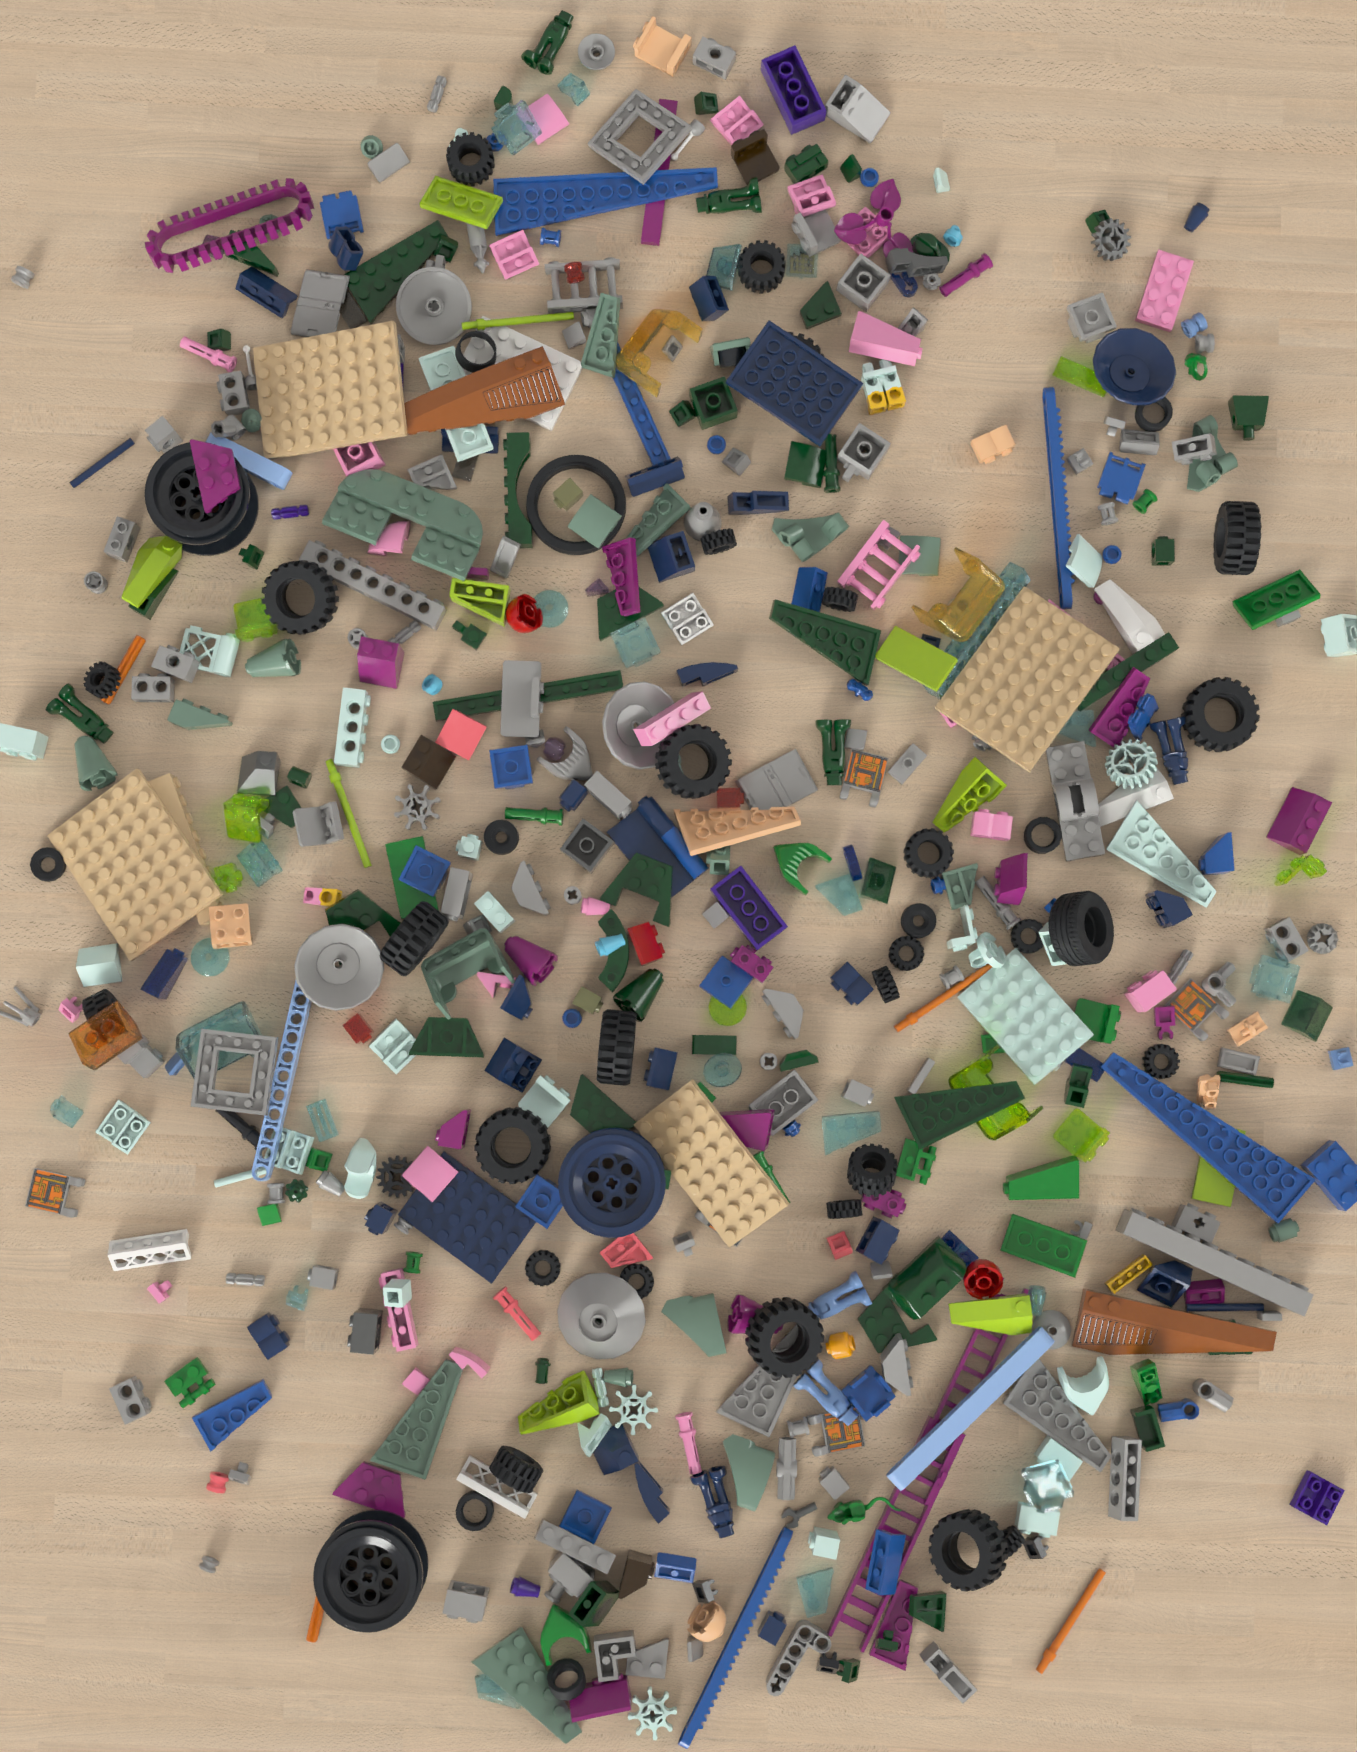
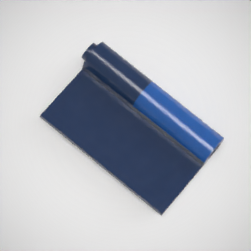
[606,796,709,898]

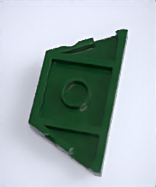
[597,587,664,642]
[409,1017,484,1058]
[570,1074,636,1133]

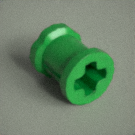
[1132,489,1158,514]
[403,1251,423,1274]

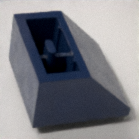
[648,531,695,583]
[1145,890,1193,928]
[484,1037,542,1093]
[643,1047,678,1090]

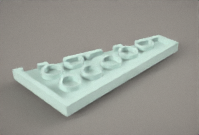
[1106,800,1217,908]

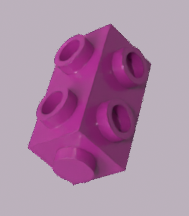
[730,945,774,984]
[861,1189,906,1219]

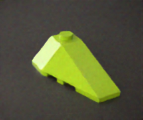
[122,536,182,608]
[932,757,1007,833]

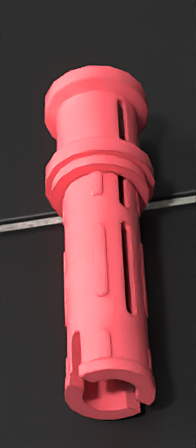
[493,1286,541,1341]

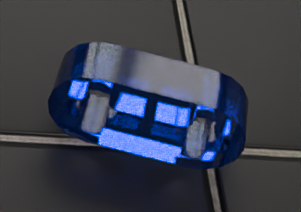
[890,271,918,297]
[842,844,862,882]

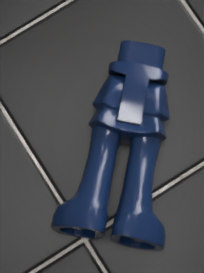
[1149,716,1189,785]
[690,1466,734,1538]

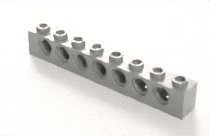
[299,540,447,631]

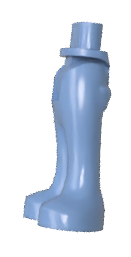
[807,1271,872,1319]
[793,1359,858,1426]

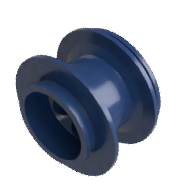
[558,1128,666,1238]

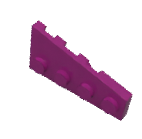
[602,537,640,616]
[1088,667,1150,748]
[869,1579,918,1671]

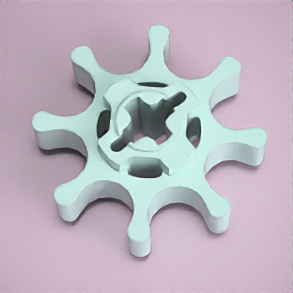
[609,1384,658,1435]
[628,1686,677,1740]

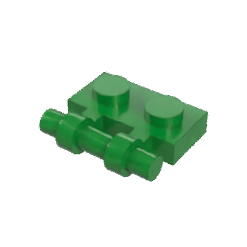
[896,1138,937,1185]
[164,1357,216,1408]

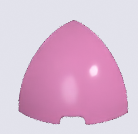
[367,521,411,556]

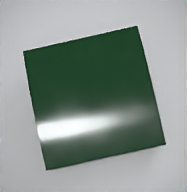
[784,441,826,488]

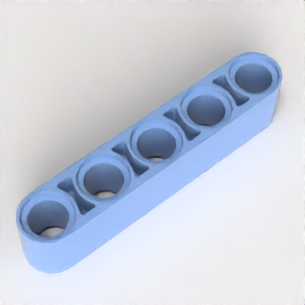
[206,432,293,490]

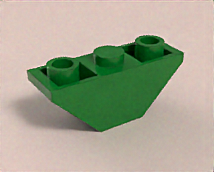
[1130,1358,1163,1406]

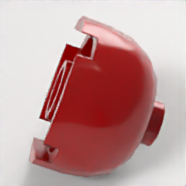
[506,594,543,634]
[963,1259,1003,1299]

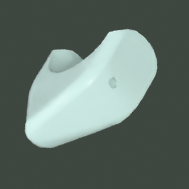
[344,1138,377,1199]
[1057,1356,1109,1415]

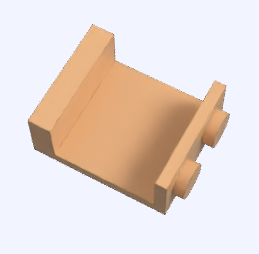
[633,16,692,77]

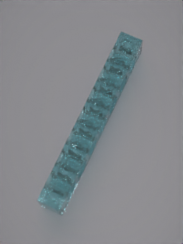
[922,562,1031,699]

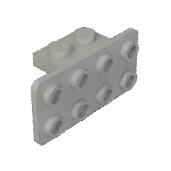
[501,660,544,738]

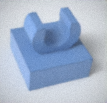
[1328,1047,1354,1070]

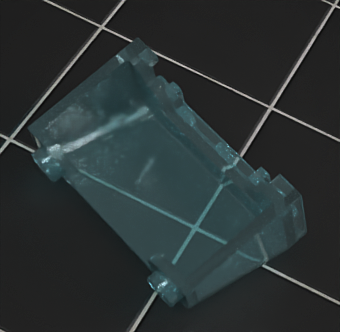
[176,1001,262,1078]

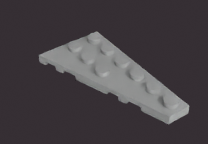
[716,1324,798,1437]
[1002,1359,1111,1472]

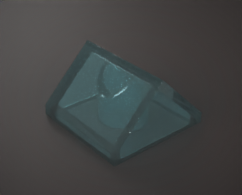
[706,244,742,291]

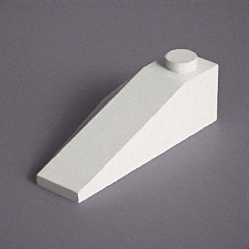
[1093,579,1165,654]
[1098,768,1174,827]

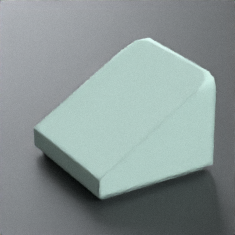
[933,167,950,193]

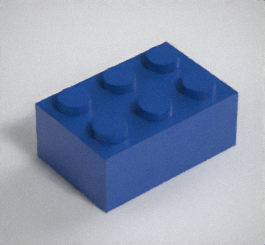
[1300,1140,1357,1211]

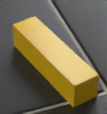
[1105,1254,1153,1294]

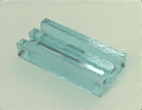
[306,1099,339,1142]

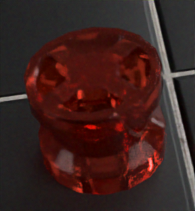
[564,262,585,284]

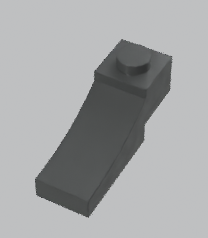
[885,248,949,278]

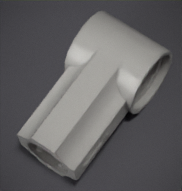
[211,415,246,440]
[1193,1378,1234,1412]

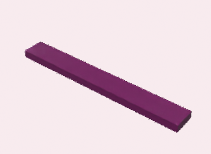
[641,99,678,246]

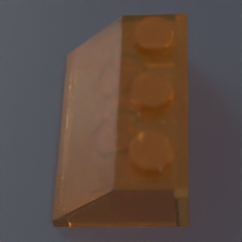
[68,1001,143,1071]

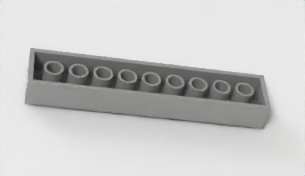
[1116,1208,1313,1317]

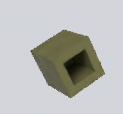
[553,478,583,511]
[572,986,603,1015]

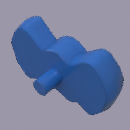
[847,679,873,701]

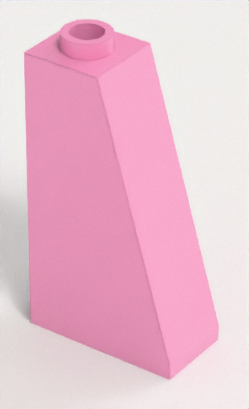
[849,311,923,366]

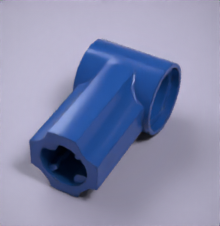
[1157,1398,1199,1422]

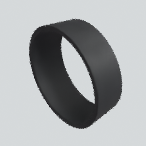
[455,331,496,373]

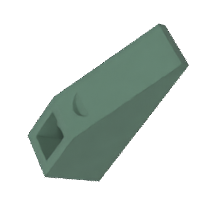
[167,698,233,730]

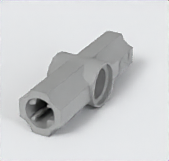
[776,1437,797,1500]

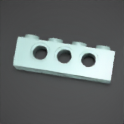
[334,688,371,768]

